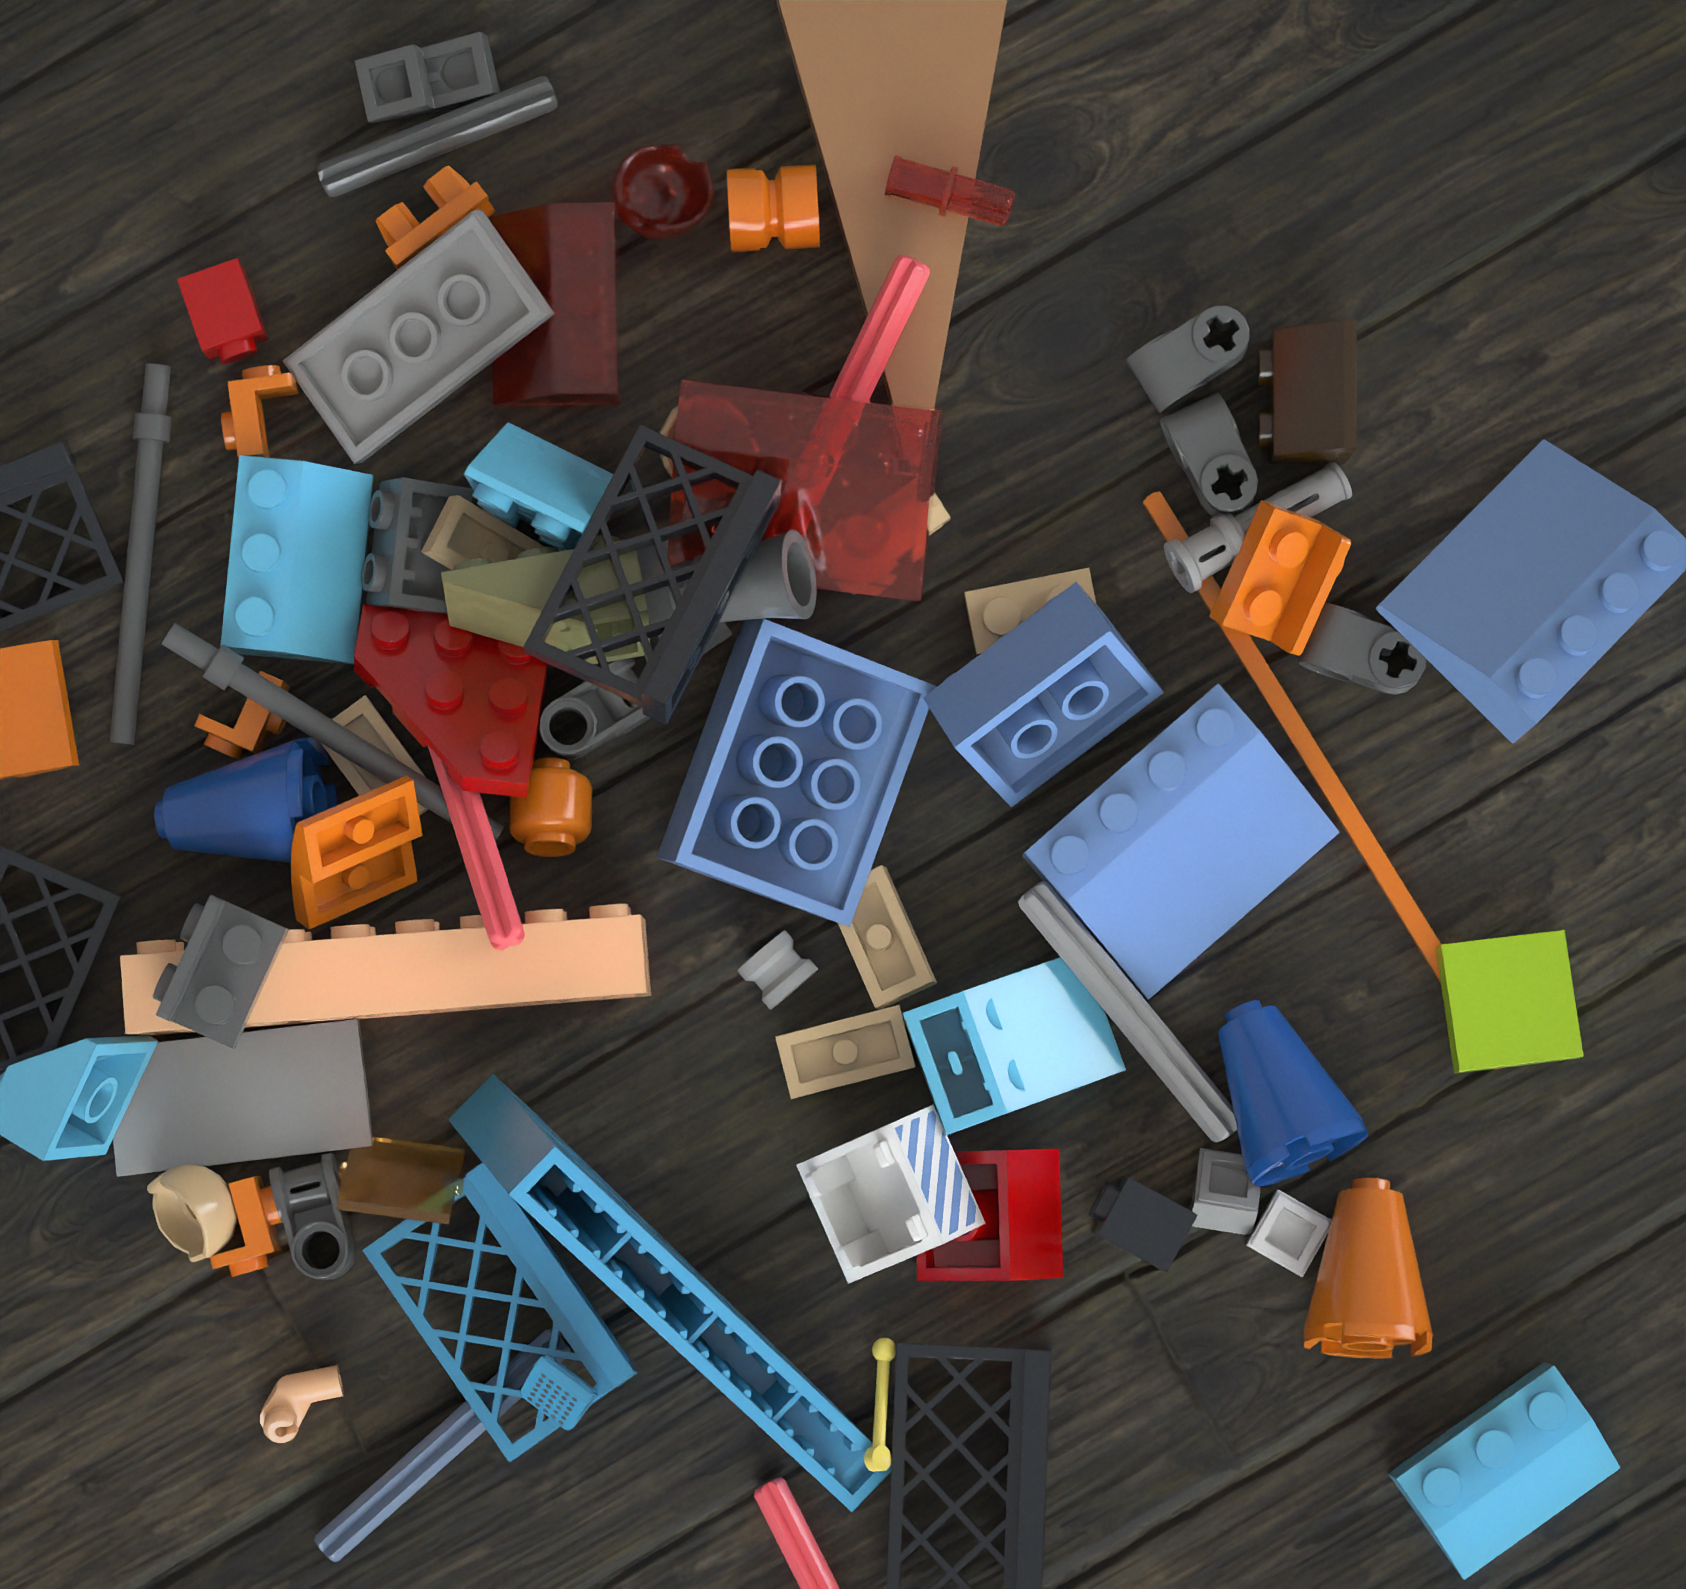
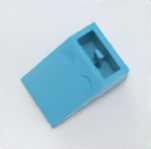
[464,422,614,551]
[902,957,1126,1135]

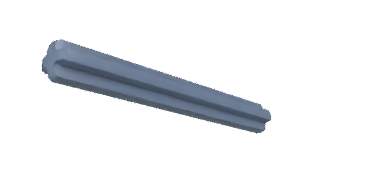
[314,1329,571,1562]

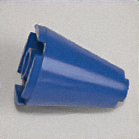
[154,737,339,863]
[1218,1000,1368,1187]

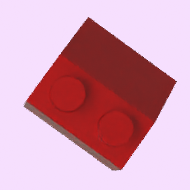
[916,1149,1063,1281]

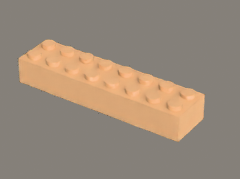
[120,904,651,1036]

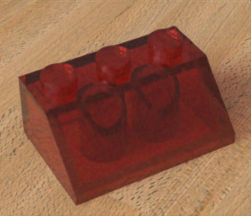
[490,202,621,406]

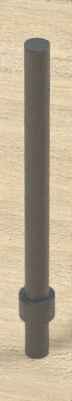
[109,363,172,745]
[162,623,504,842]

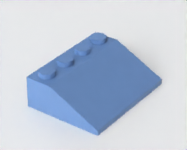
[1375,439,1686,744]
[657,619,937,927]
[1022,684,1340,1000]

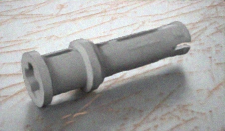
[1164,462,1352,593]

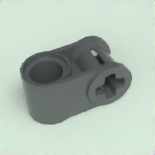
[1126,306,1250,414]
[1159,392,1258,517]
[1298,603,1427,695]
[540,658,651,760]
[269,1152,356,1280]

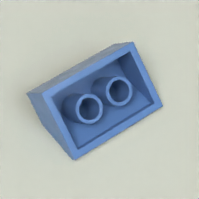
[923,582,1164,807]

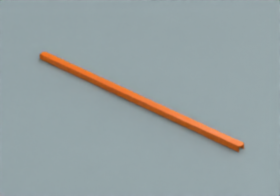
[1142,491,1501,1070]

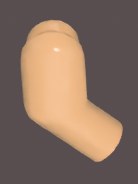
[260,1365,344,1443]

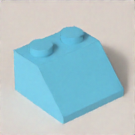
[0,1035,158,1161]

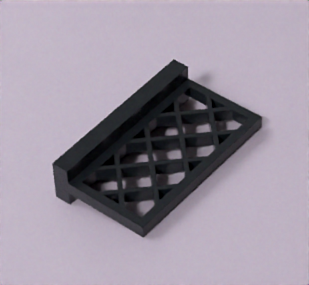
[524,425,781,725]
[0,440,125,633]
[0,846,121,1071]
[887,1342,1052,1589]

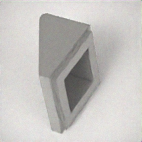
[1190,1148,1261,1235]

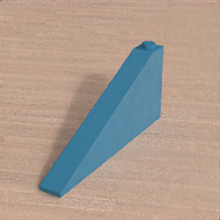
[448,1074,892,1512]

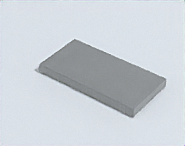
[283,210,555,464]
[113,1019,374,1177]

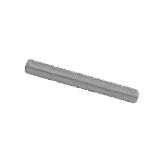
[1018,881,1237,1142]

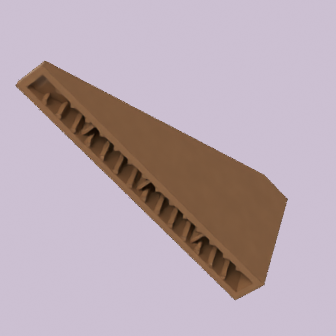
[776,0,1007,475]

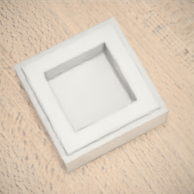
[1245,1189,1332,1277]

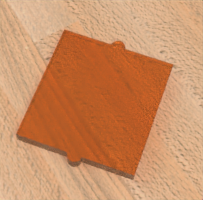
[337,1136,465,1224]

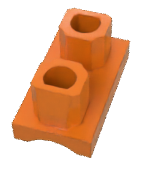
[376,166,496,270]

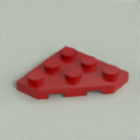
[354,604,549,798]

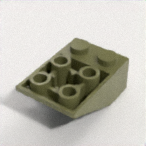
[441,536,650,664]

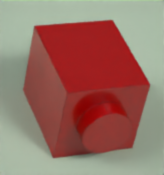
[177,258,269,364]

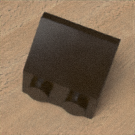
[1257,319,1357,465]

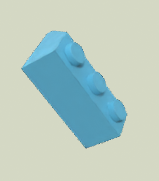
[221,455,374,665]
[1388,1362,1620,1580]

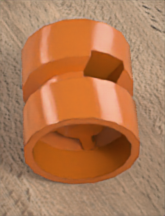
[727,164,820,252]

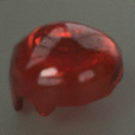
[611,144,715,239]

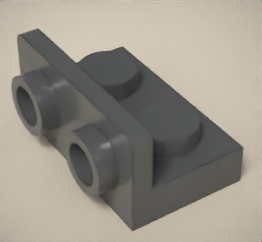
[361,477,473,614]
[153,895,289,1049]

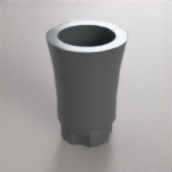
[668,529,817,623]

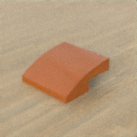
[0,640,79,780]
[291,775,423,930]

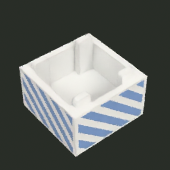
[796,1105,986,1284]

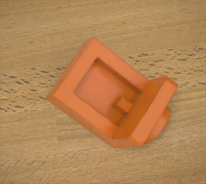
[221,365,299,458]
[194,671,290,760]
[209,1176,282,1277]

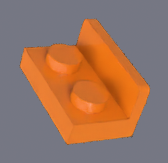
[1209,500,1351,656]

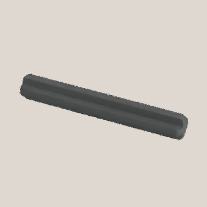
[317,76,558,197]

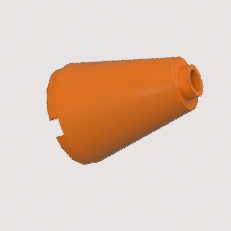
[1303,1178,1433,1359]

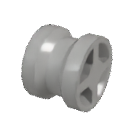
[737,930,818,1010]

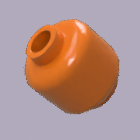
[509,758,592,857]

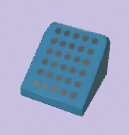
[521,1355,598,1430]

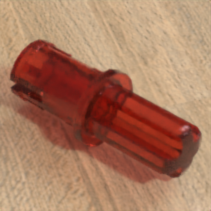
[884,155,1015,226]

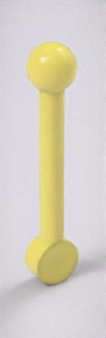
[864,1337,896,1472]

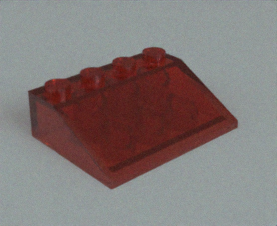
[668,379,944,601]

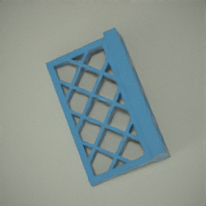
[362,1163,639,1462]

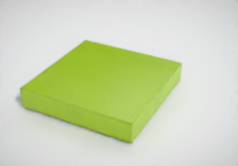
[1436,930,1583,1074]

